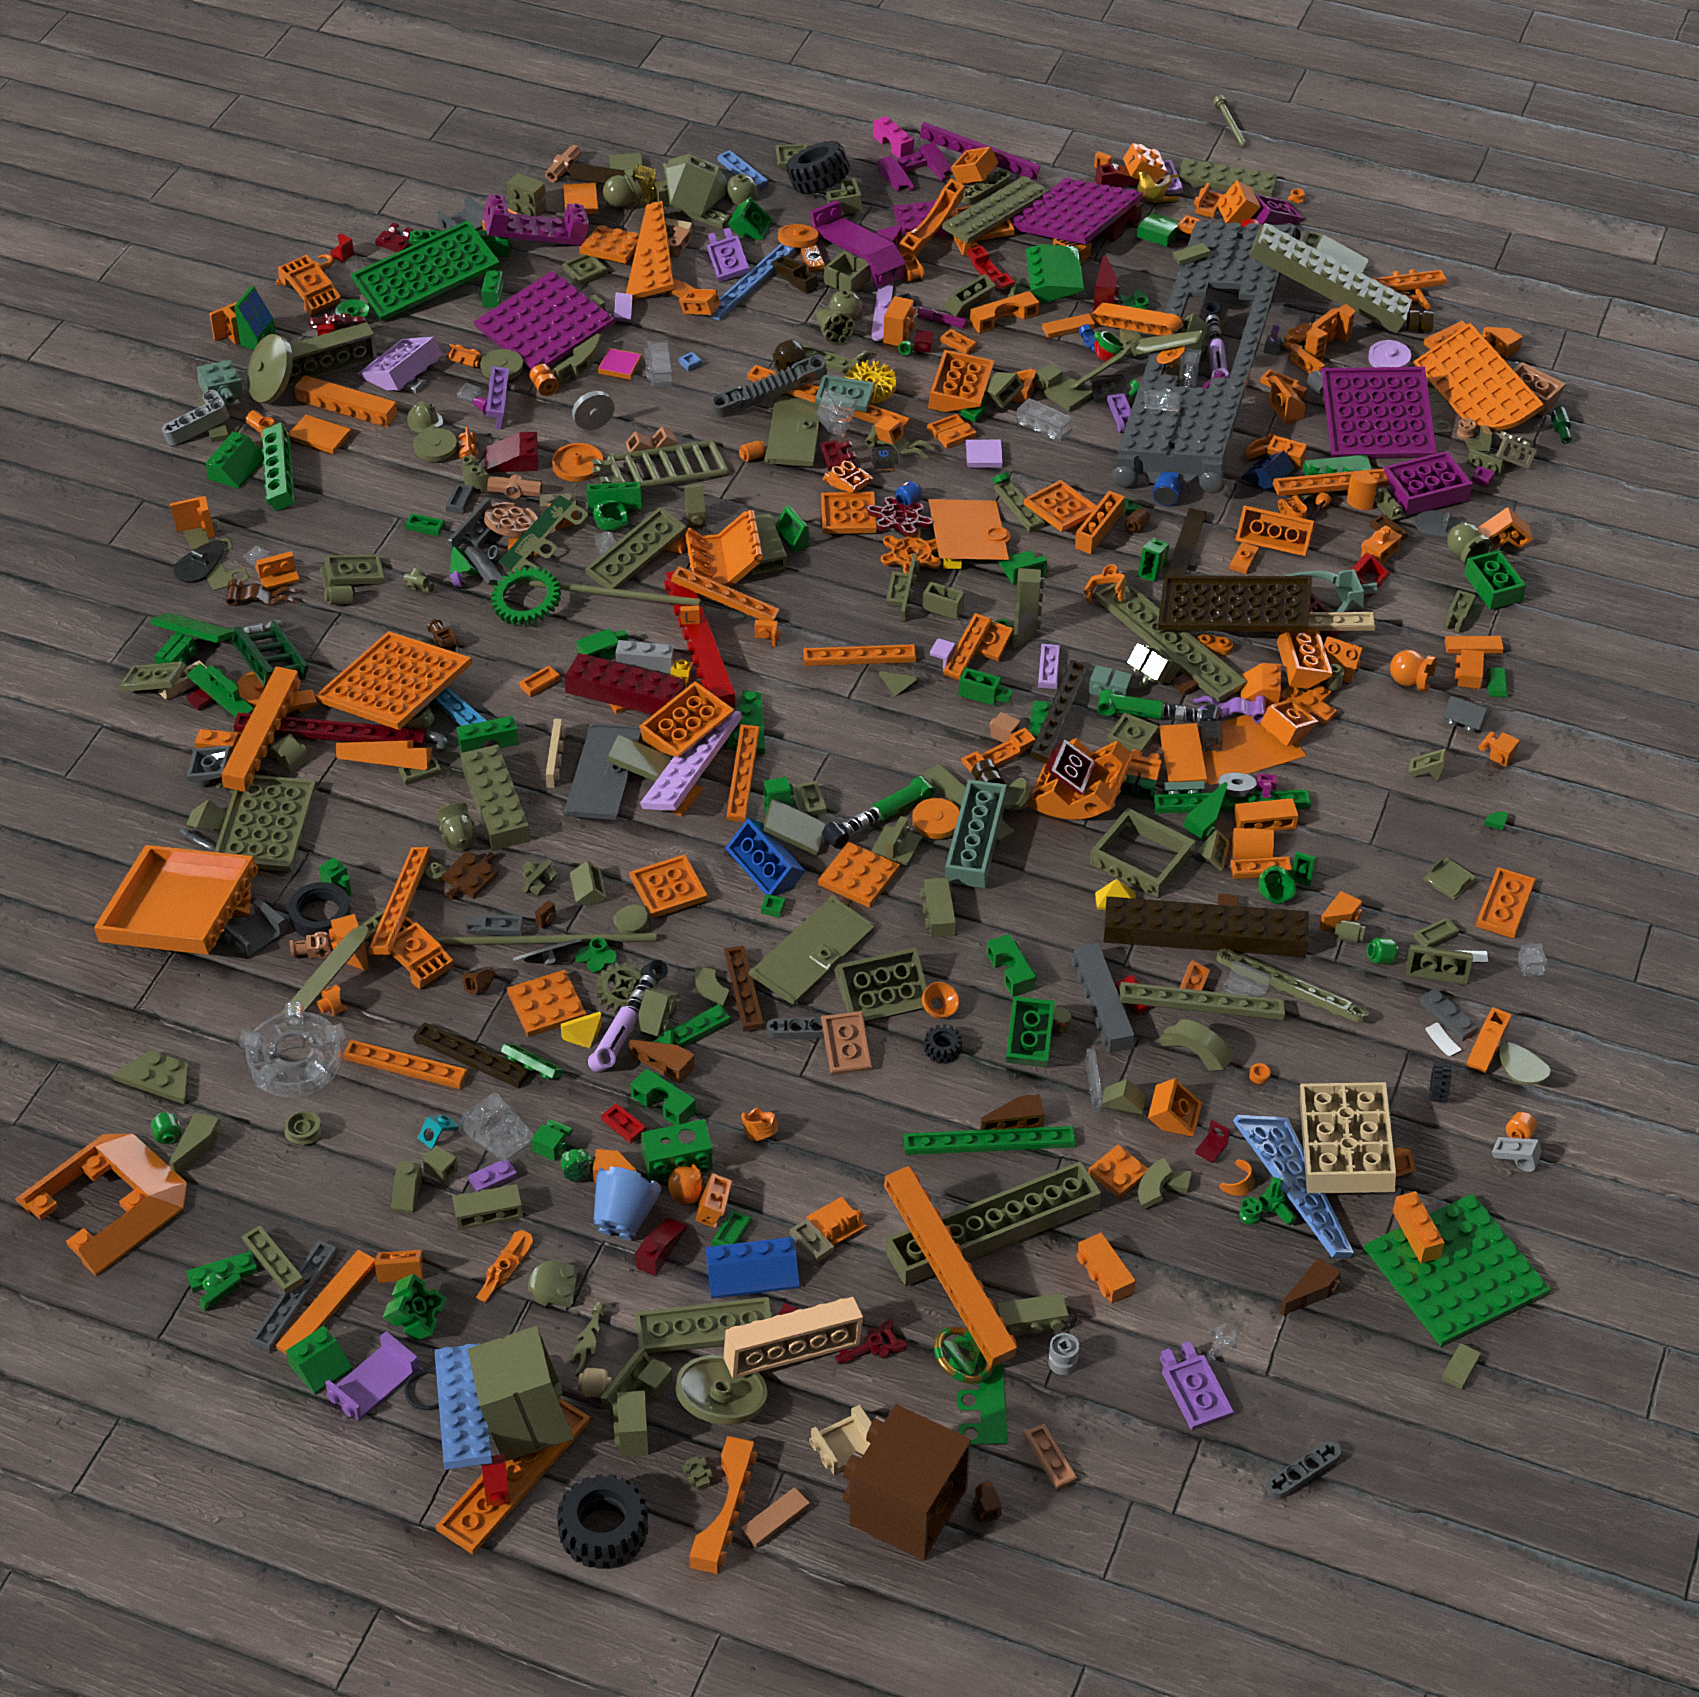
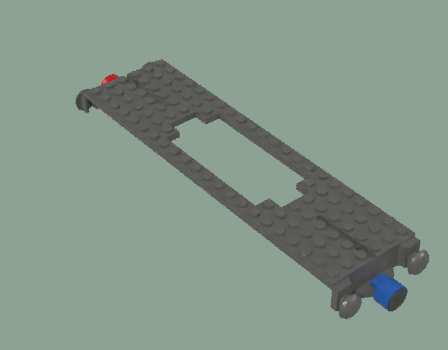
[1112,219,1301,506]

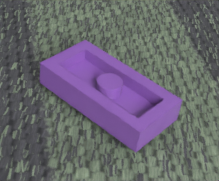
[468,1158,517,1192]

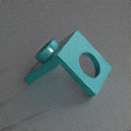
[417,1114,459,1149]

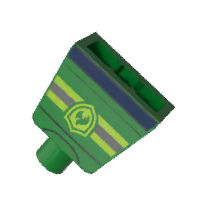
[1138,538,1170,582]

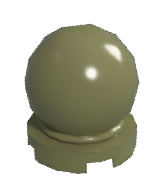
[603,168,644,208]
[1447,523,1494,565]

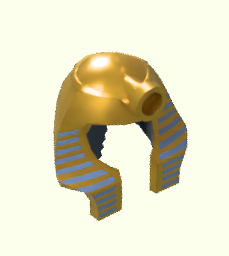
[1137,171,1179,203]

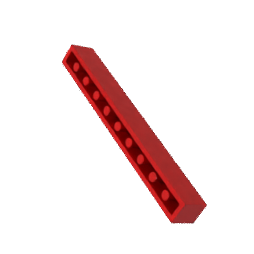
[663,571,735,708]

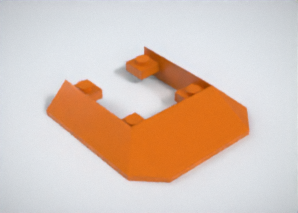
[15,1134,187,1276]

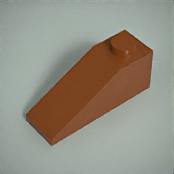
[629,1040,695,1084]

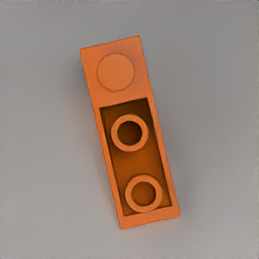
[1466,1007,1512,1073]

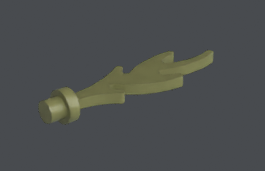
[570,1302,605,1376]

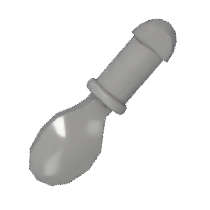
[244,620,283,634]

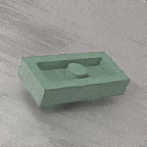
[1163,781,1205,794]

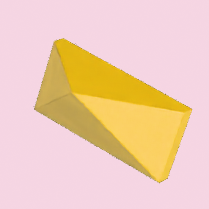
[1095,879,1136,910]
[561,1012,602,1049]

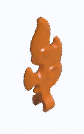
[1282,323,1312,350]

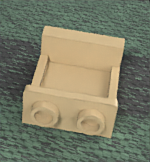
[809,1405,871,1475]

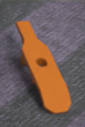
[476,1230,534,1303]

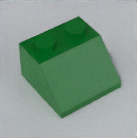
[728,197,773,240]
[286,1326,352,1395]

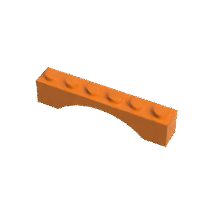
[899,178,965,257]
[689,1436,758,1574]

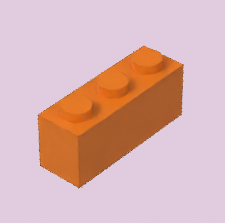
[1234,798,1298,831]
[1392,1191,1445,1263]
[1076,1233,1136,1304]

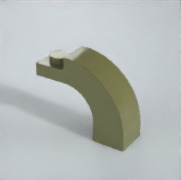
[1159,1019,1234,1071]

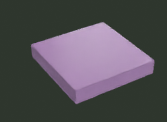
[966,440,1002,468]

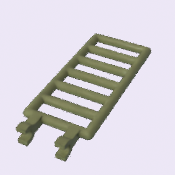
[592,440,729,488]

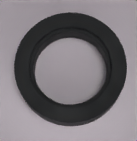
[288,882,351,940]

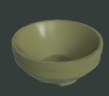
[1005,778,1033,812]

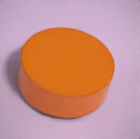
[1249,1063,1271,1084]

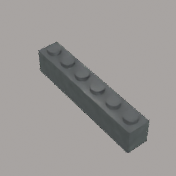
[1071,942,1134,1053]

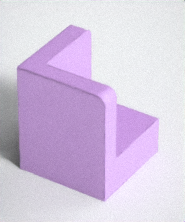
[930,638,955,669]

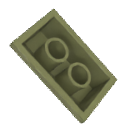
[1406,944,1473,985]

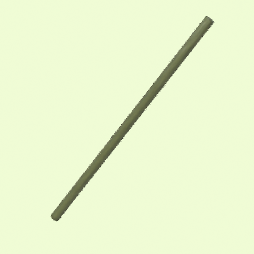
[516,580,701,606]
[433,933,657,945]

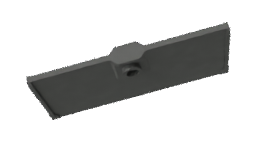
[563,723,641,820]

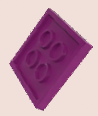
[893,201,951,239]

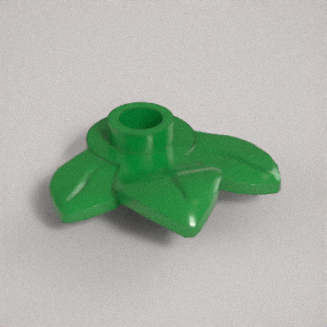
[1120,289,1150,310]
[575,937,616,973]

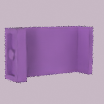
[325,1331,419,1421]

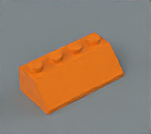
[1235,505,1316,556]
[1276,628,1333,689]

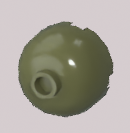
[726,174,758,205]
[829,290,862,320]

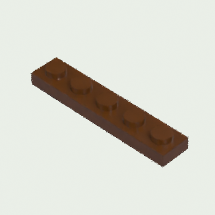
[724,946,764,1032]

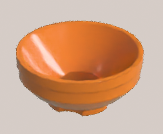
[922,982,959,1019]

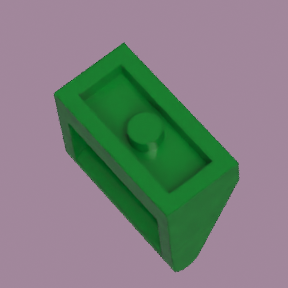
[775,505,809,553]

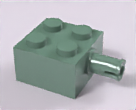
[197,360,242,405]

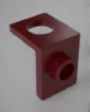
[913,329,933,353]
[1195,1120,1230,1163]

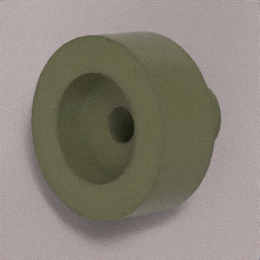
[425,862,446,883]

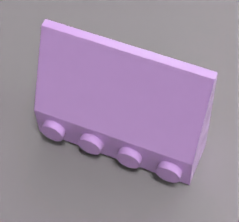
[357,337,443,391]

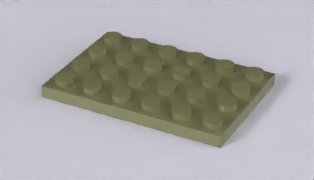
[215,775,316,872]

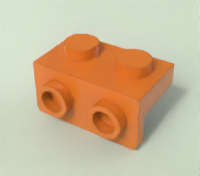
[1194,183,1224,218]

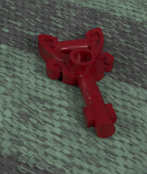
[835,1319,907,1364]

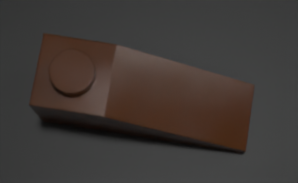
[980,1094,1044,1130]
[1280,1258,1341,1315]

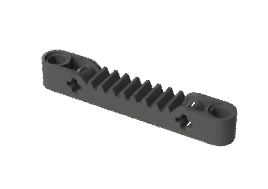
[712,355,828,417]

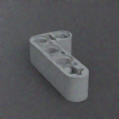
[162,390,229,446]

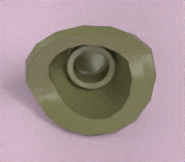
[407,401,443,433]

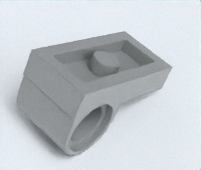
[1492,1137,1542,1172]

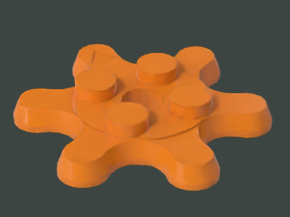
[881,528,941,573]

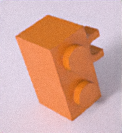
[1361,525,1402,564]

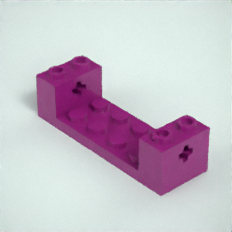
[483,194,589,246]

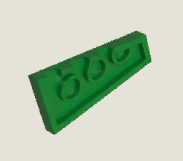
[1303,455,1372,476]
[727,690,765,754]

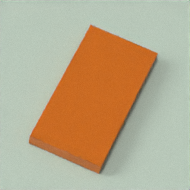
[1159,723,1207,784]
[1475,867,1536,939]

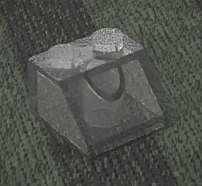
[815,388,858,438]

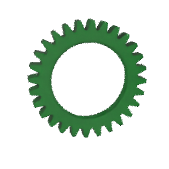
[491,566,561,627]

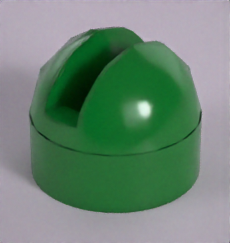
[898,340,913,355]

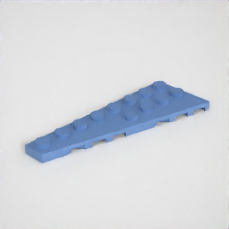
[1233,1115,1354,1258]

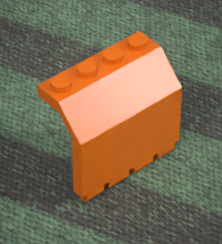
[685,510,763,587]

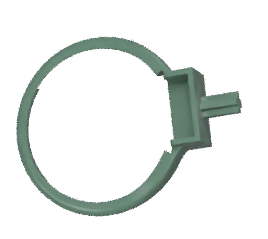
[1283,569,1378,612]

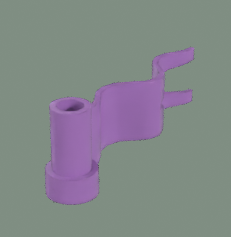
[1193,695,1267,724]

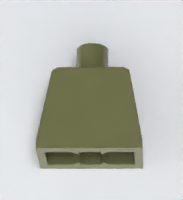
[984,372,1024,408]

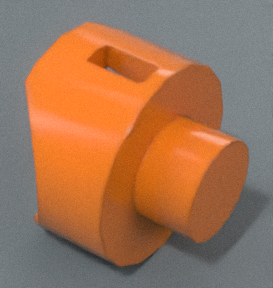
[317,984,348,1016]

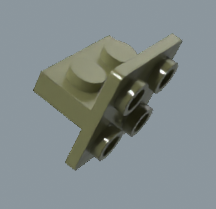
[871,816,922,865]

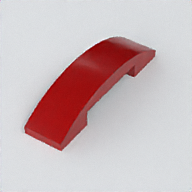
[967,245,1015,289]

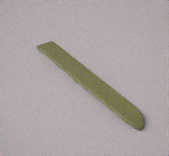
[279,926,369,1026]

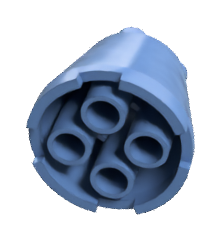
[594,1166,661,1241]

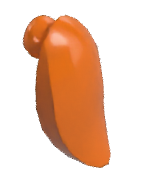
[1245,433,1276,460]

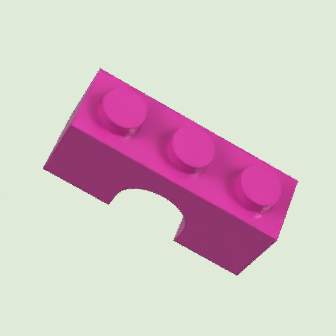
[873,116,914,158]

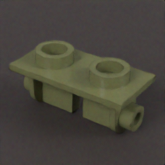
[1374,488,1406,521]

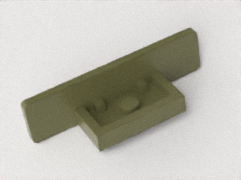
[886,553,920,621]

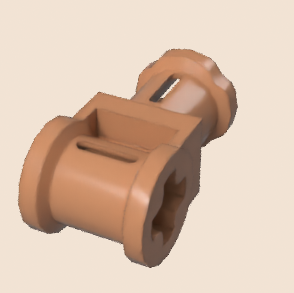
[290,932,331,959]

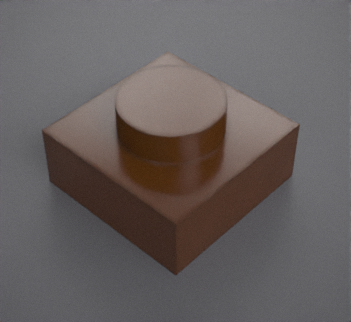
[535,900,556,928]

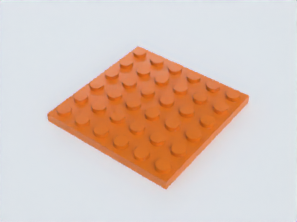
[315,631,473,730]

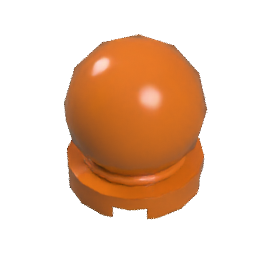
[1390,650,1437,693]

